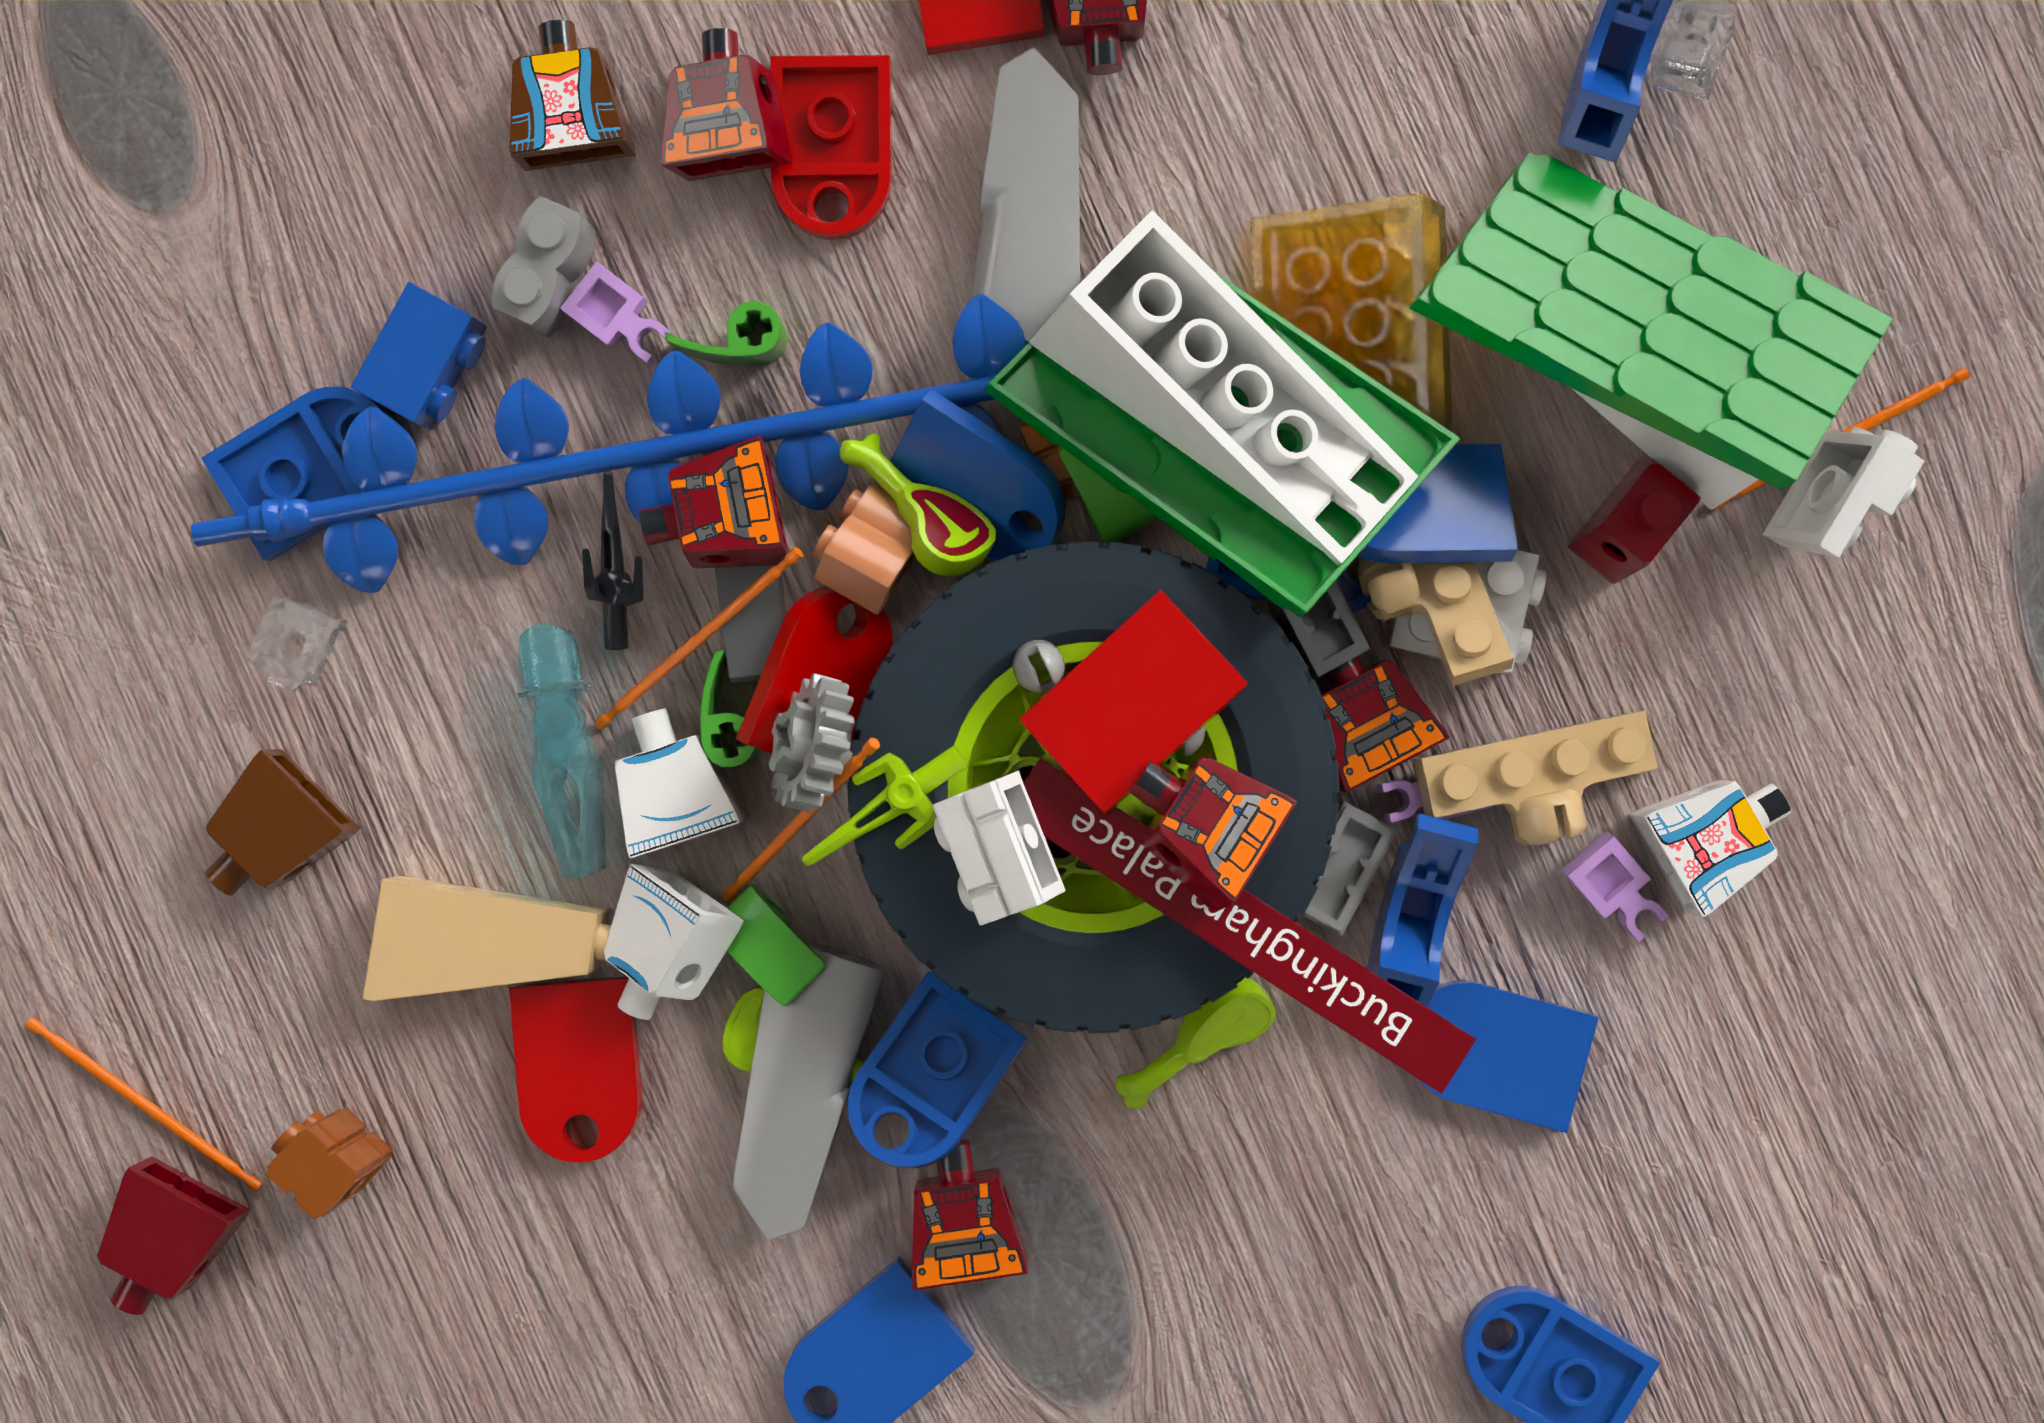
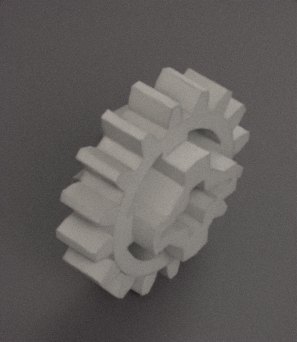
[769,673,855,813]

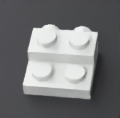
[1762,427,1925,558]
[1386,550,1547,674]

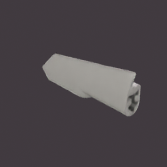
[971,47,1080,346]
[732,943,885,1241]

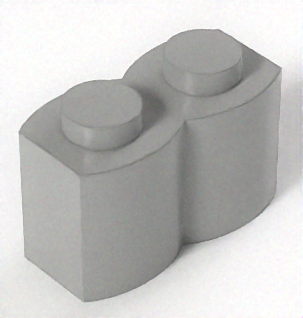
[491,196,595,338]

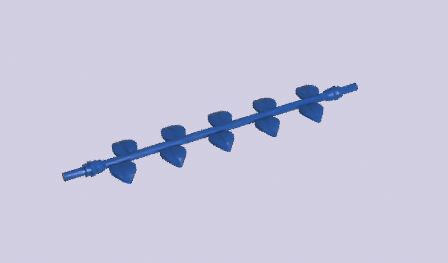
[191,294,1025,593]

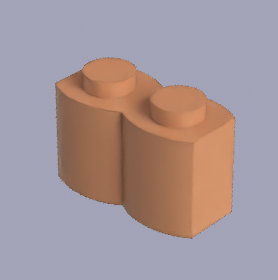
[812,480,916,615]

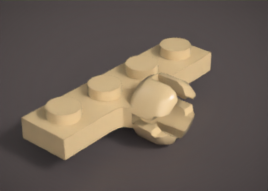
[1358,557,1514,686]
[1413,710,1658,845]

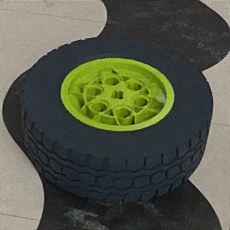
[847,541,1339,1033]

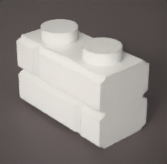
[932,771,1066,926]

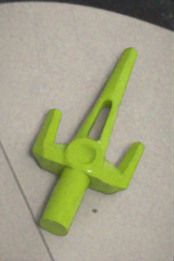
[802,745,968,866]

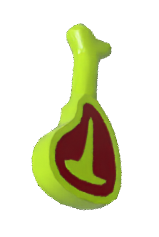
[839,433,996,576]

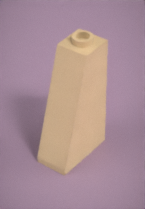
[362,875,611,1001]

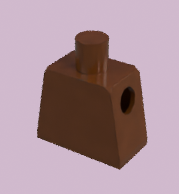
[205,749,361,896]

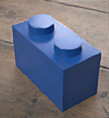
[350,281,487,430]

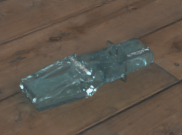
[518,624,606,879]

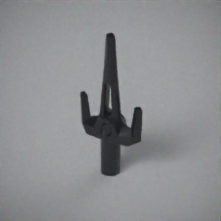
[582,471,644,650]

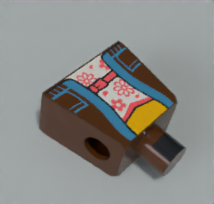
[510,20,636,171]

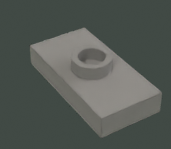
[1301,801,1398,936]

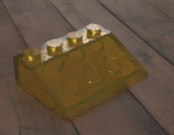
[1250,192,1453,433]

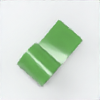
[665,301,788,366]
[1058,446,1159,543]
[700,650,761,767]
[727,883,826,1006]

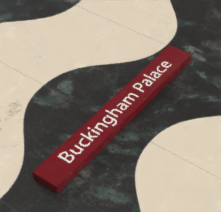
[1024,758,1477,1094]

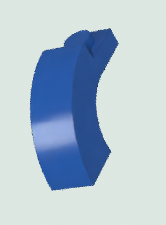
[1558,0,1673,163]
[1367,813,1478,1008]

